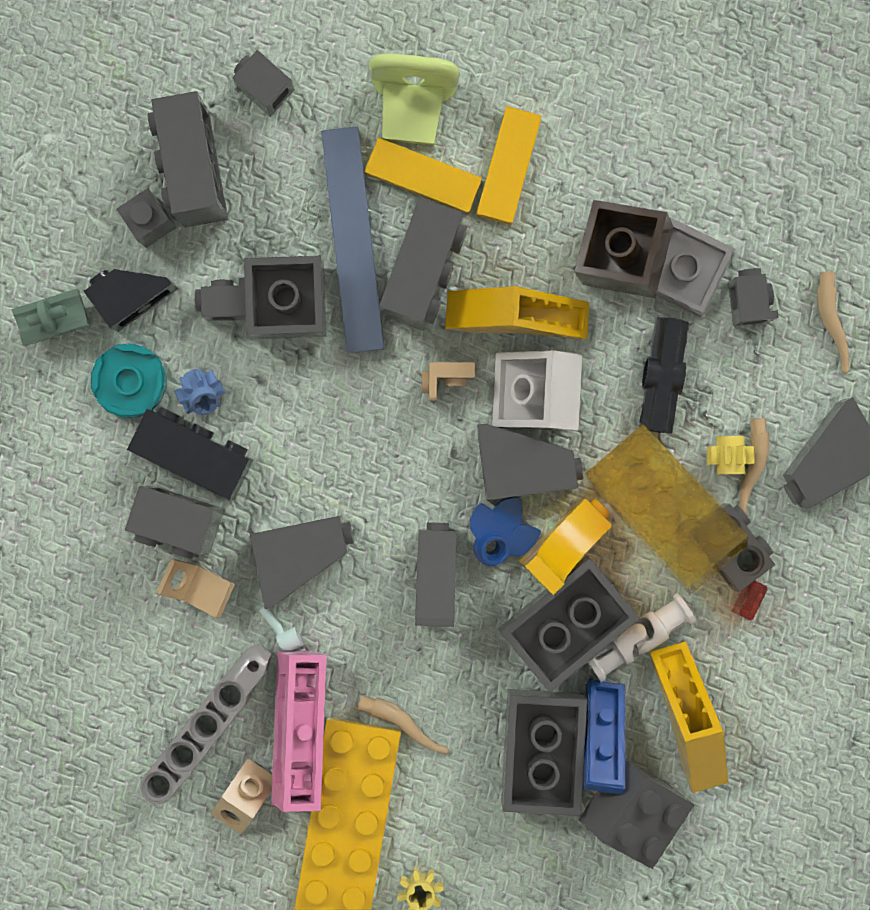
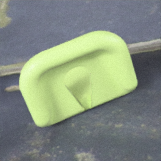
[368,53,460,146]

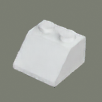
[492,350,582,431]

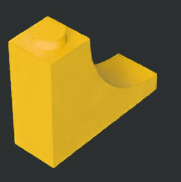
[445,286,590,340]
[518,498,612,595]
[650,641,729,793]

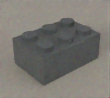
[147,91,229,228]
[379,197,468,331]
[498,556,640,693]
[501,689,587,816]

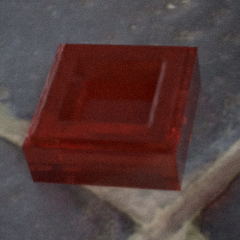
[731,581,768,621]

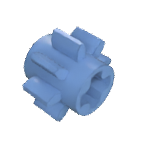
[175,369,225,415]

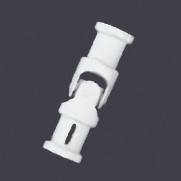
[588,593,697,683]

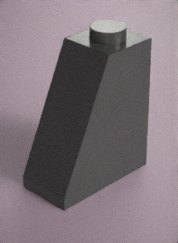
[783,397,870,508]
[477,424,583,500]
[250,515,354,609]
[415,522,457,627]

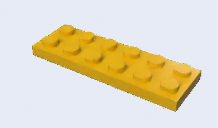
[294,717,401,910]

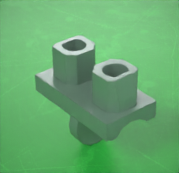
[11,289,90,346]

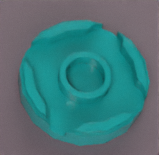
[91,344,167,418]

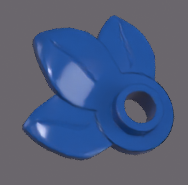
[470,496,541,566]

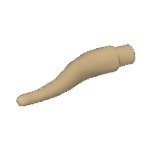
[817,272,849,374]
[739,417,769,516]
[357,695,449,754]

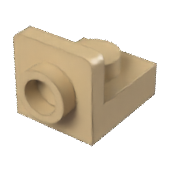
[422,362,475,402]

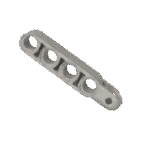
[140,644,272,804]

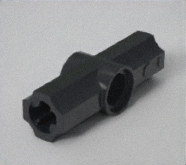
[639,317,689,434]

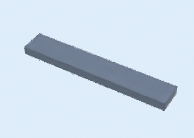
[321,126,385,354]

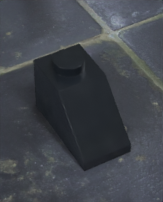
[84,269,178,332]

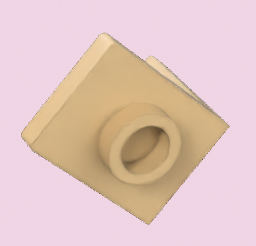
[156,558,235,618]
[211,759,272,835]

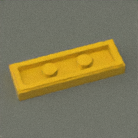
[476,106,542,225]
[364,137,482,215]

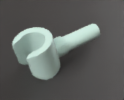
[259,607,303,651]

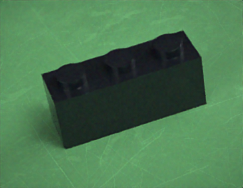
[127,406,254,500]

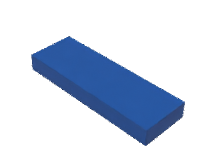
[584,679,625,795]

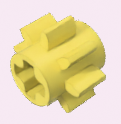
[707,436,755,474]
[397,866,444,910]

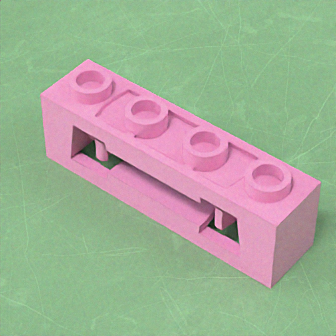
[271,651,327,812]

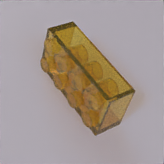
[585,424,748,595]

